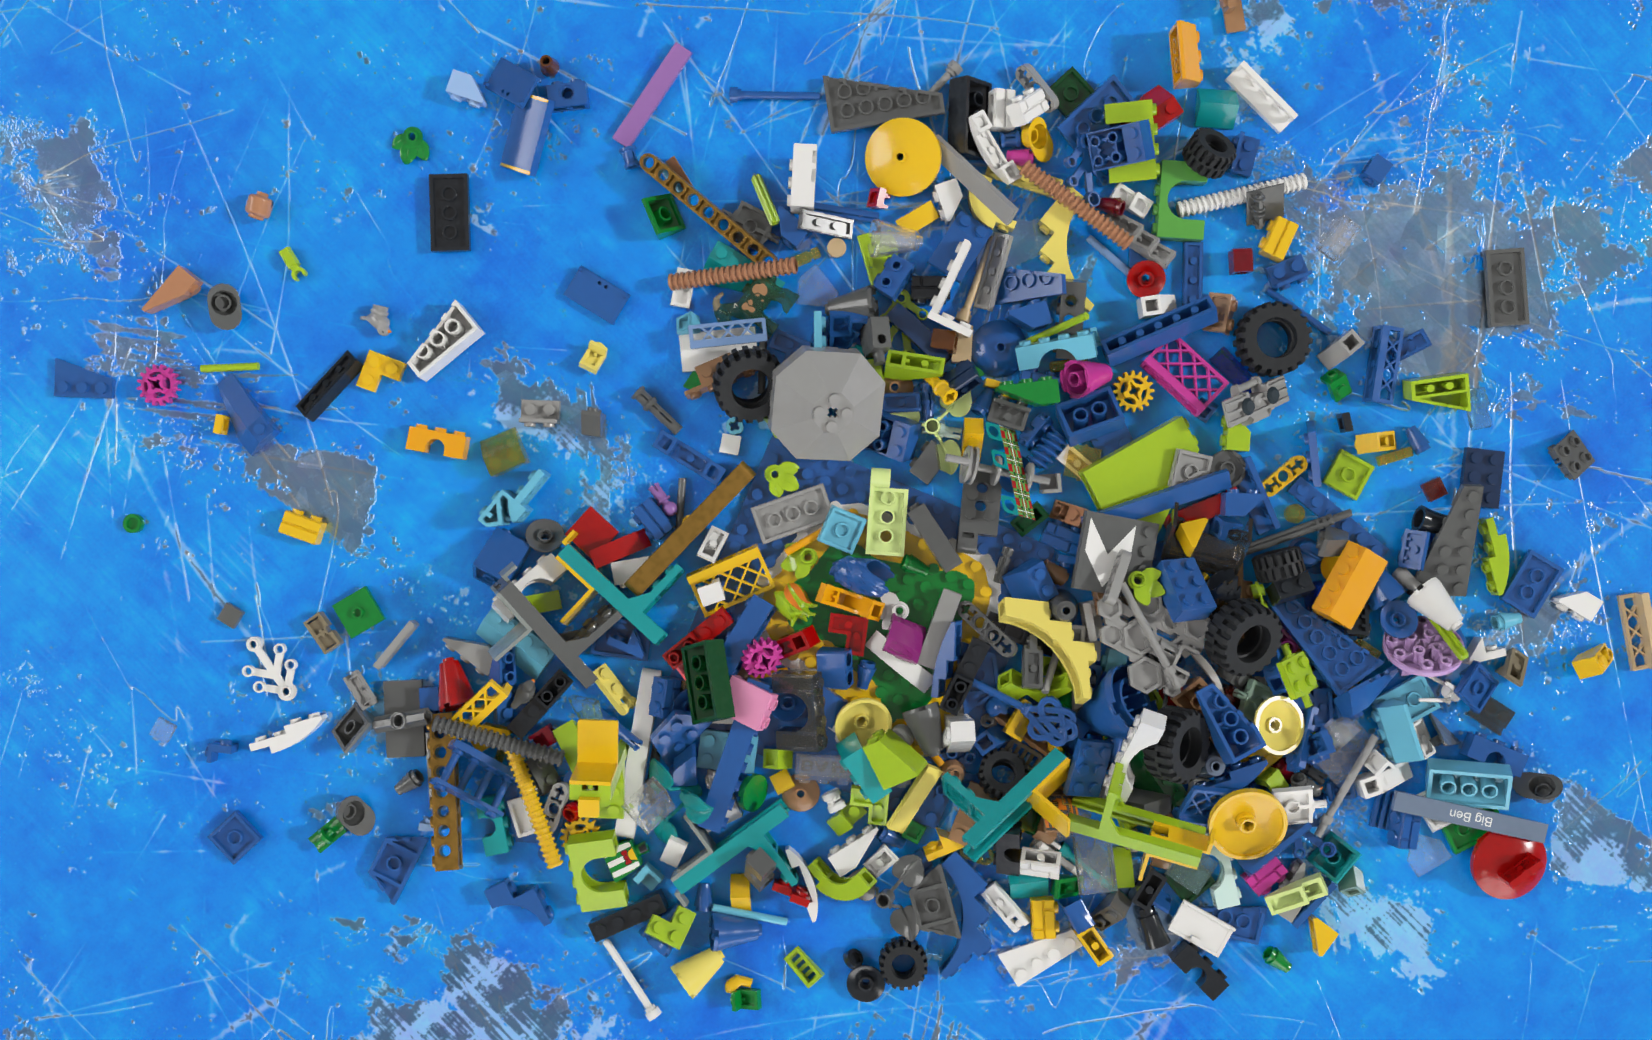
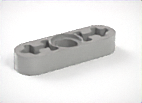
[1015,63,1059,113]
[1103,549,1132,606]
[543,781,569,832]

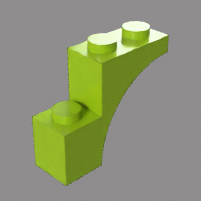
[997,668,1073,705]

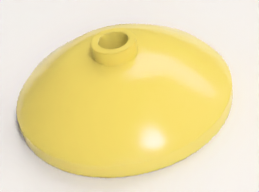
[1253,696,1305,755]
[834,698,892,747]

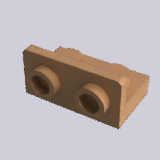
[1202,292,1238,336]

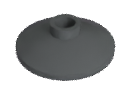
[525,519,564,552]

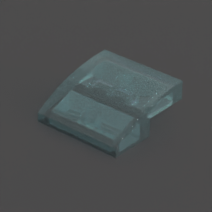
[1165,853,1219,895]

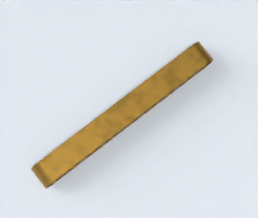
[639,153,778,263]
[624,461,756,596]

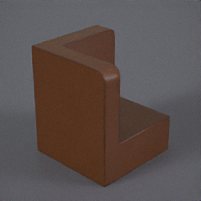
[930,328,959,354]

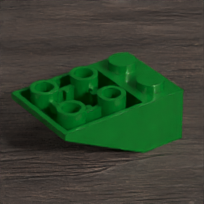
[995,376,1060,407]

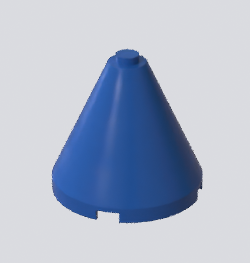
[1076,664,1158,740]

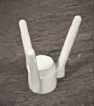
[1418,677,1460,704]

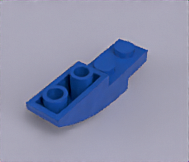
[488,646,517,724]
[1195,755,1268,797]

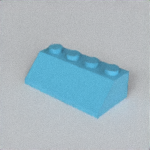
[476,608,556,680]
[1425,758,1513,810]

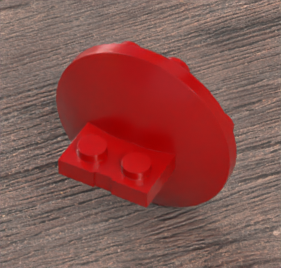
[1470,831,1547,899]

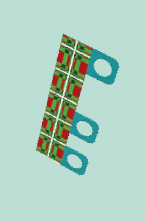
[985,422,1035,520]

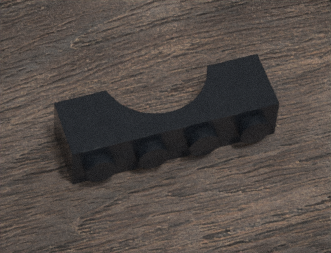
[588,889,669,942]

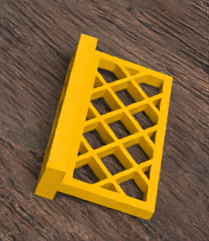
[686,544,776,618]

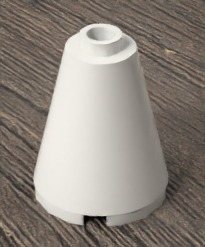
[1407,577,1464,631]

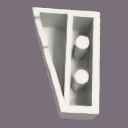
[787,143,817,214]

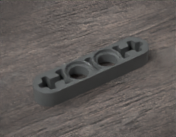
[957,601,1018,658]

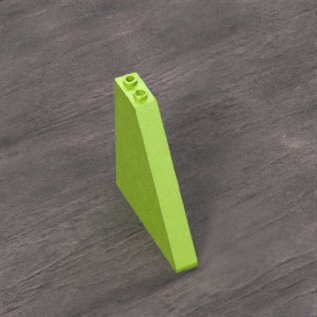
[1078,416,1199,533]

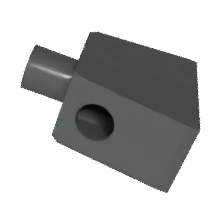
[859,316,892,366]

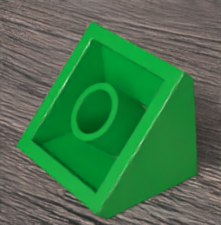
[641,193,686,240]

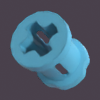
[726,417,744,435]

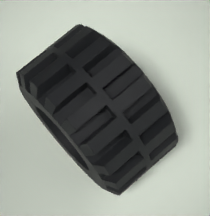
[1182,127,1237,179]
[1251,546,1306,583]
[978,748,1028,800]
[879,936,928,991]

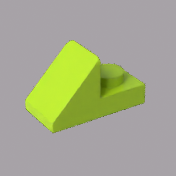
[826,801,868,836]

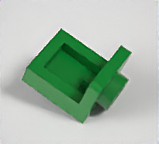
[1320,368,1352,402]
[730,987,762,1012]

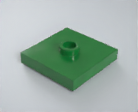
[332,586,386,639]

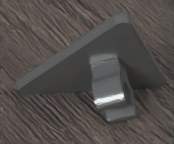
[1428,713,1460,747]

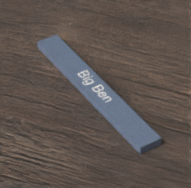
[1391,790,1549,843]

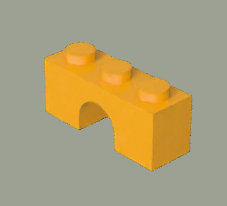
[405,423,471,460]

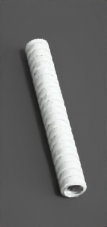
[1176,172,1308,218]

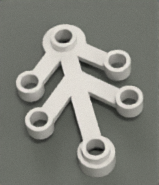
[242,636,298,701]

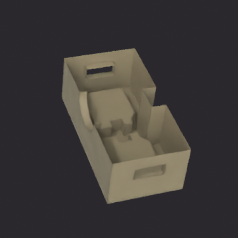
[303,611,345,654]

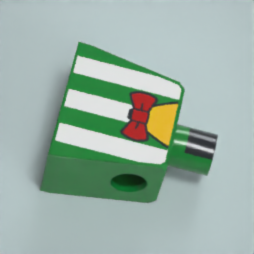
[604,838,650,883]

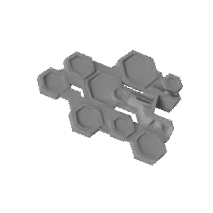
[1097,596,1210,698]

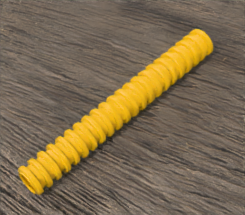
[504,751,563,869]

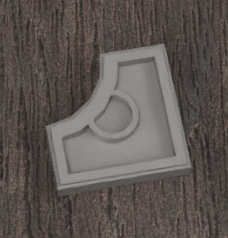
[1167,448,1213,487]

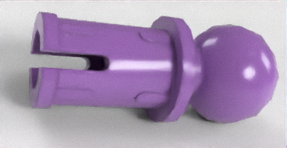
[648,482,678,516]

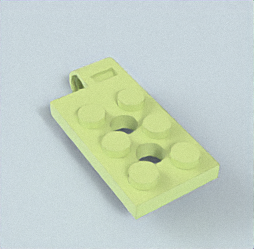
[865,467,909,557]

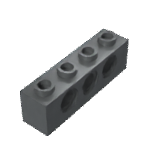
[1053,279,1087,360]

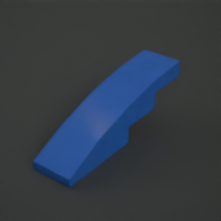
[931,620,962,698]

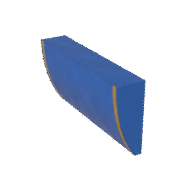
[500,94,555,177]

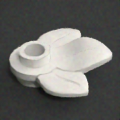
[880,592,909,629]

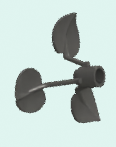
[848,854,924,942]

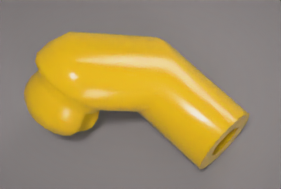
[725,975,753,994]

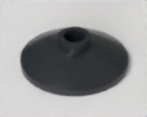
[847,965,885,1002]

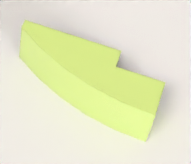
[1264,872,1328,916]

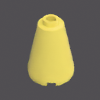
[670,948,725,999]

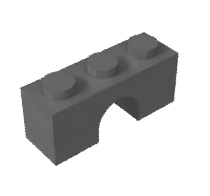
[744,847,776,892]

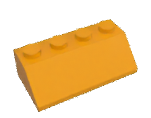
[1311,540,1388,630]

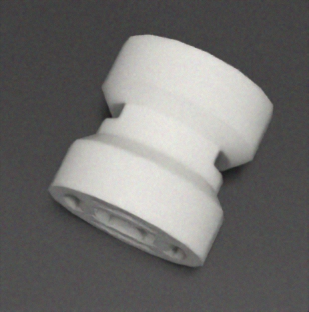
[821,788,847,814]

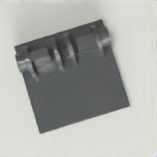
[1246,183,1284,230]
[1547,430,1595,480]

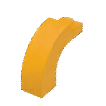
[815,582,885,622]

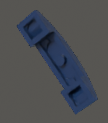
[886,303,952,364]

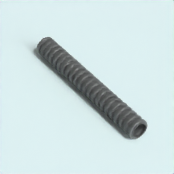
[431,715,565,767]

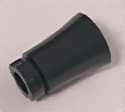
[1412,505,1447,534]
[1136,905,1171,950]

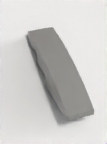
[1105,214,1176,269]
[917,588,962,670]

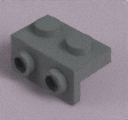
[986,396,1031,432]
[524,757,562,797]

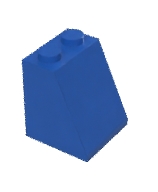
[473,527,531,587]

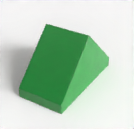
[1050,874,1082,899]

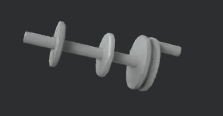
[945,445,1050,490]

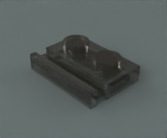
[1466,697,1515,736]

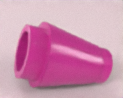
[1006,149,1034,167]

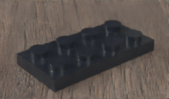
[429,173,471,252]

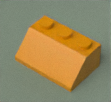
[1169,20,1203,90]

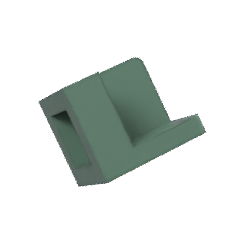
[1338,865,1366,898]

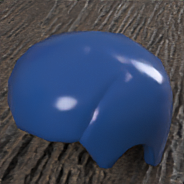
[985,697,1016,717]

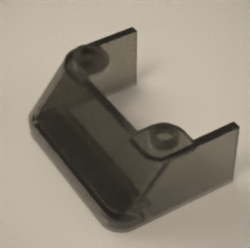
[1161,502,1253,576]

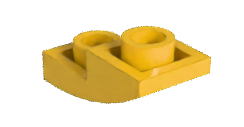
[896,200,940,237]

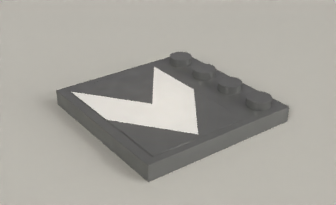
[1071,510,1159,598]

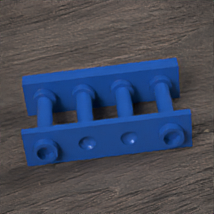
[429,738,516,819]

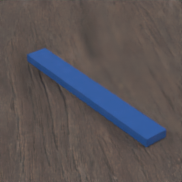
[1081,468,1232,522]

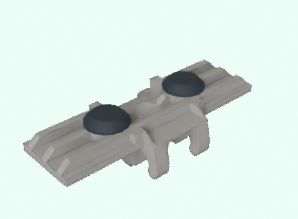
[1222,375,1289,428]

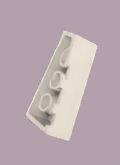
[407,300,485,382]
[942,714,976,753]

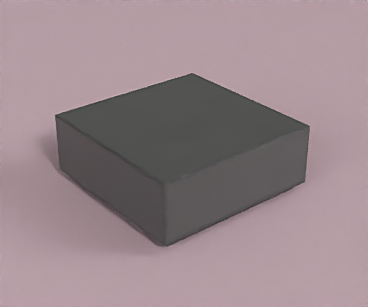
[217,602,245,629]

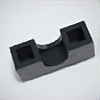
[993,821,1022,876]
[1168,939,1229,1001]

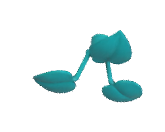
[649,758,714,844]

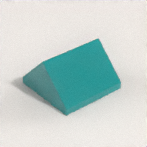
[1194,88,1239,130]
[1306,831,1362,884]
[1007,874,1049,899]

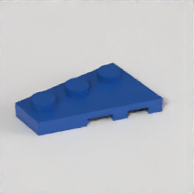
[54,358,116,399]
[1286,707,1319,772]

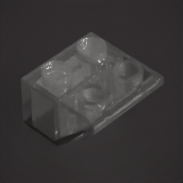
[621,776,676,835]

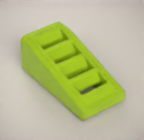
[784,946,825,989]

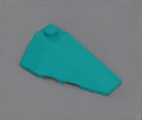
[703,240,785,300]

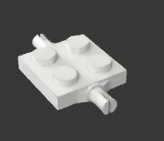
[1271,785,1327,825]

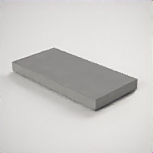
[750,483,831,544]

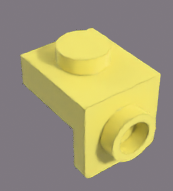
[579,340,608,375]

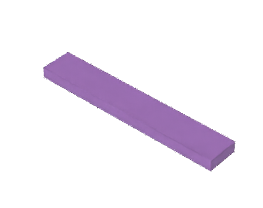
[612,42,692,147]

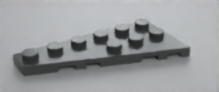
[1406,484,1484,596]

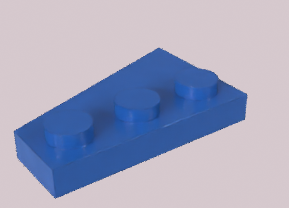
[1304,420,1322,487]

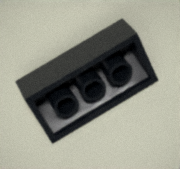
[948,75,992,160]

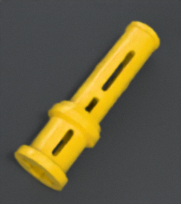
[923,377,958,405]

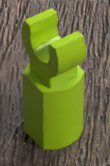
[279,247,308,282]

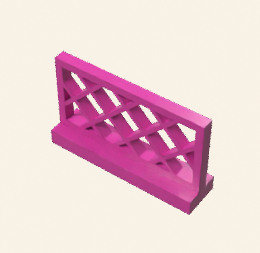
[1140,338,1229,417]

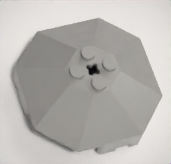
[768,345,885,461]

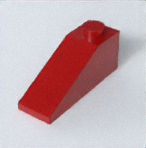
[776,624,821,660]

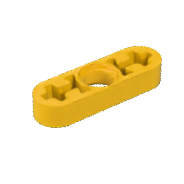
[1261,455,1308,497]

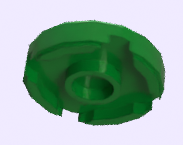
[738,773,768,812]

